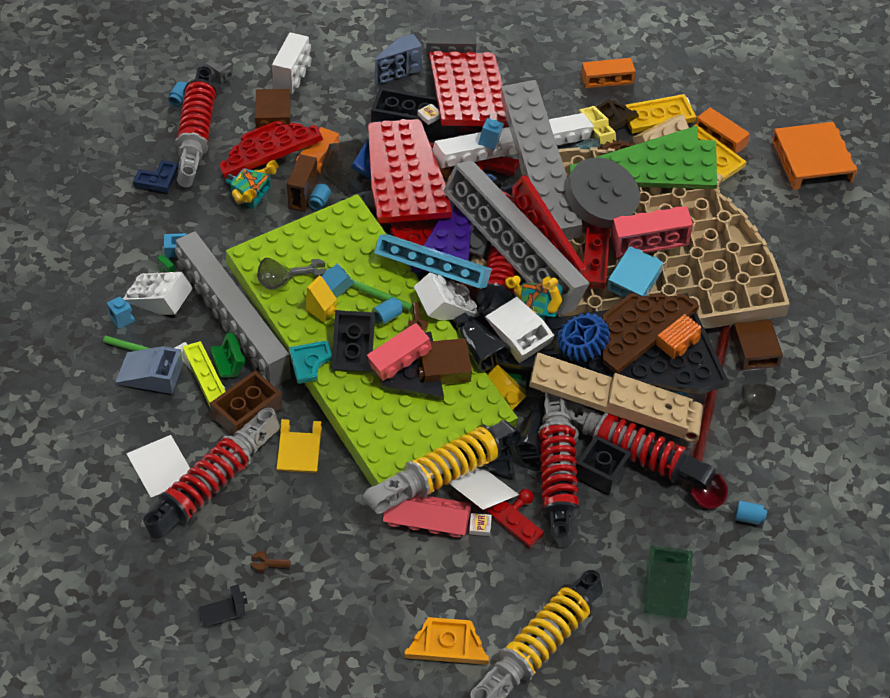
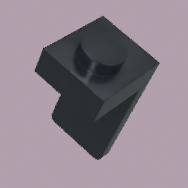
[198,584,248,627]

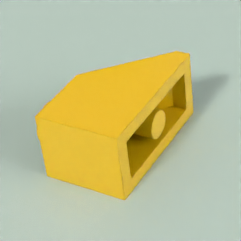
[306,275,337,322]
[487,364,526,410]

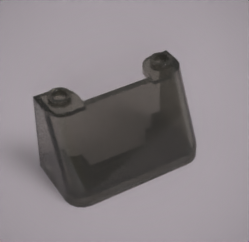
[321,139,372,197]

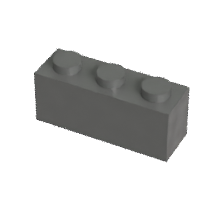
[427,30,477,56]

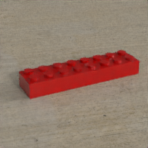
[582,223,610,289]

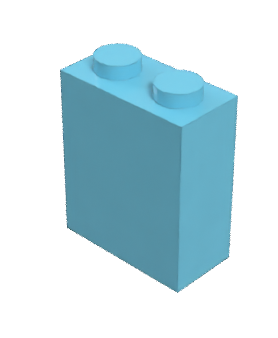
[607,246,663,298]

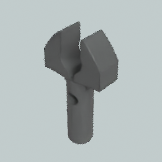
[289,259,327,279]

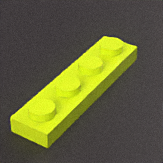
[182,341,226,407]

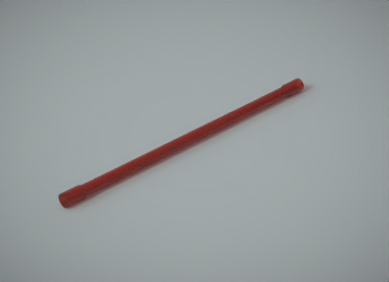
[693,325,732,462]

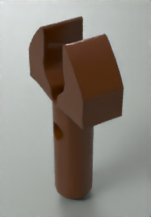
[408,302,428,333]
[250,551,291,574]

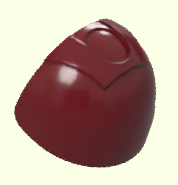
[691,474,728,508]

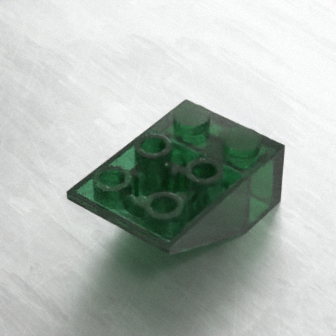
[643,545,693,618]

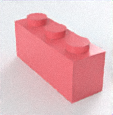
[367,323,432,381]

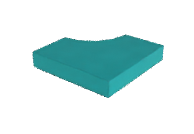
[289,340,332,384]

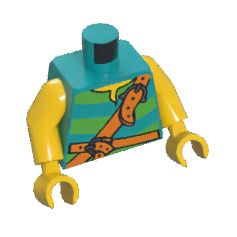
[226,160,279,209]
[505,276,562,321]

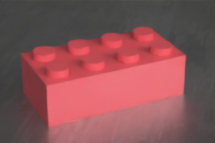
[611,206,693,258]

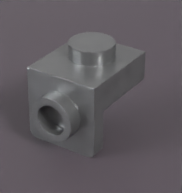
[206,60,233,85]

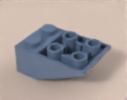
[375,34,422,85]
[115,346,183,394]

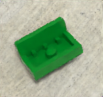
[210,333,245,378]

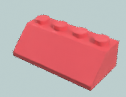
[383,495,472,537]

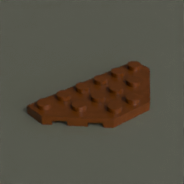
[603,293,699,374]

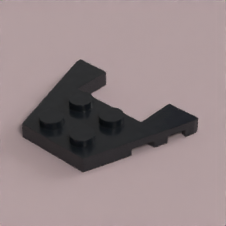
[379,331,444,401]

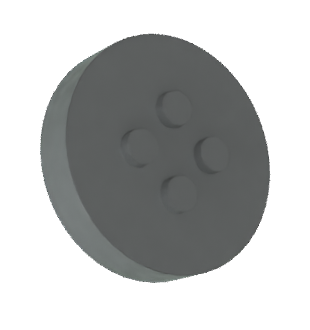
[565,157,640,228]

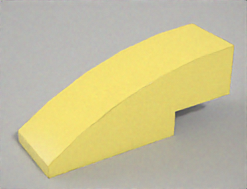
[579,106,616,148]

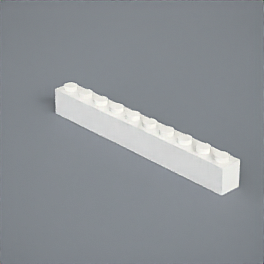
[432,113,594,168]

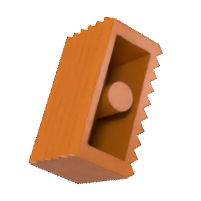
[656,314,701,359]

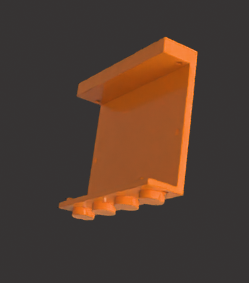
[772,122,857,190]

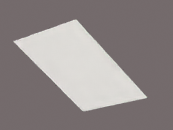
[126,435,190,498]
[449,468,519,509]

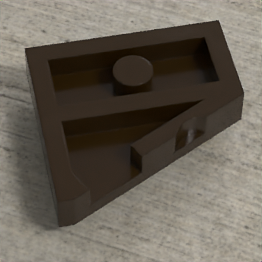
[596,98,639,131]

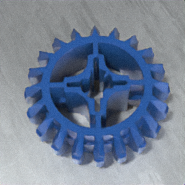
[557,312,610,363]

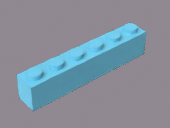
[375,234,492,288]

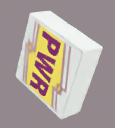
[418,104,440,125]
[469,513,492,536]

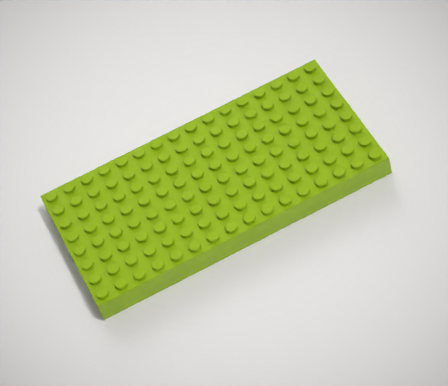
[226,194,518,487]

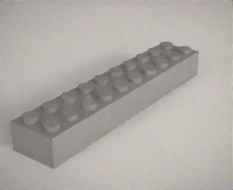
[501,80,582,240]
[443,160,590,316]
[175,231,291,386]

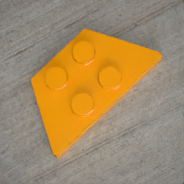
[404,617,489,665]

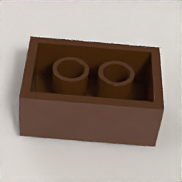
[210,370,283,436]

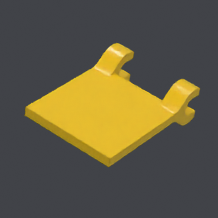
[277,419,322,473]

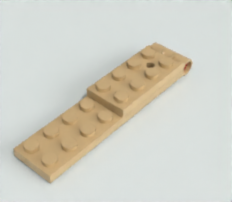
[529,353,703,442]

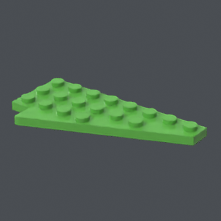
[570,126,717,189]

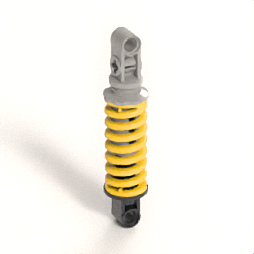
[363,420,521,514]
[470,570,603,698]

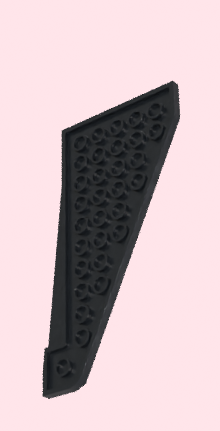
[485,293,729,394]

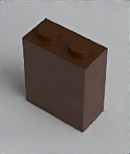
[255,89,291,129]
[287,154,318,212]
[732,320,783,370]
[416,338,472,385]

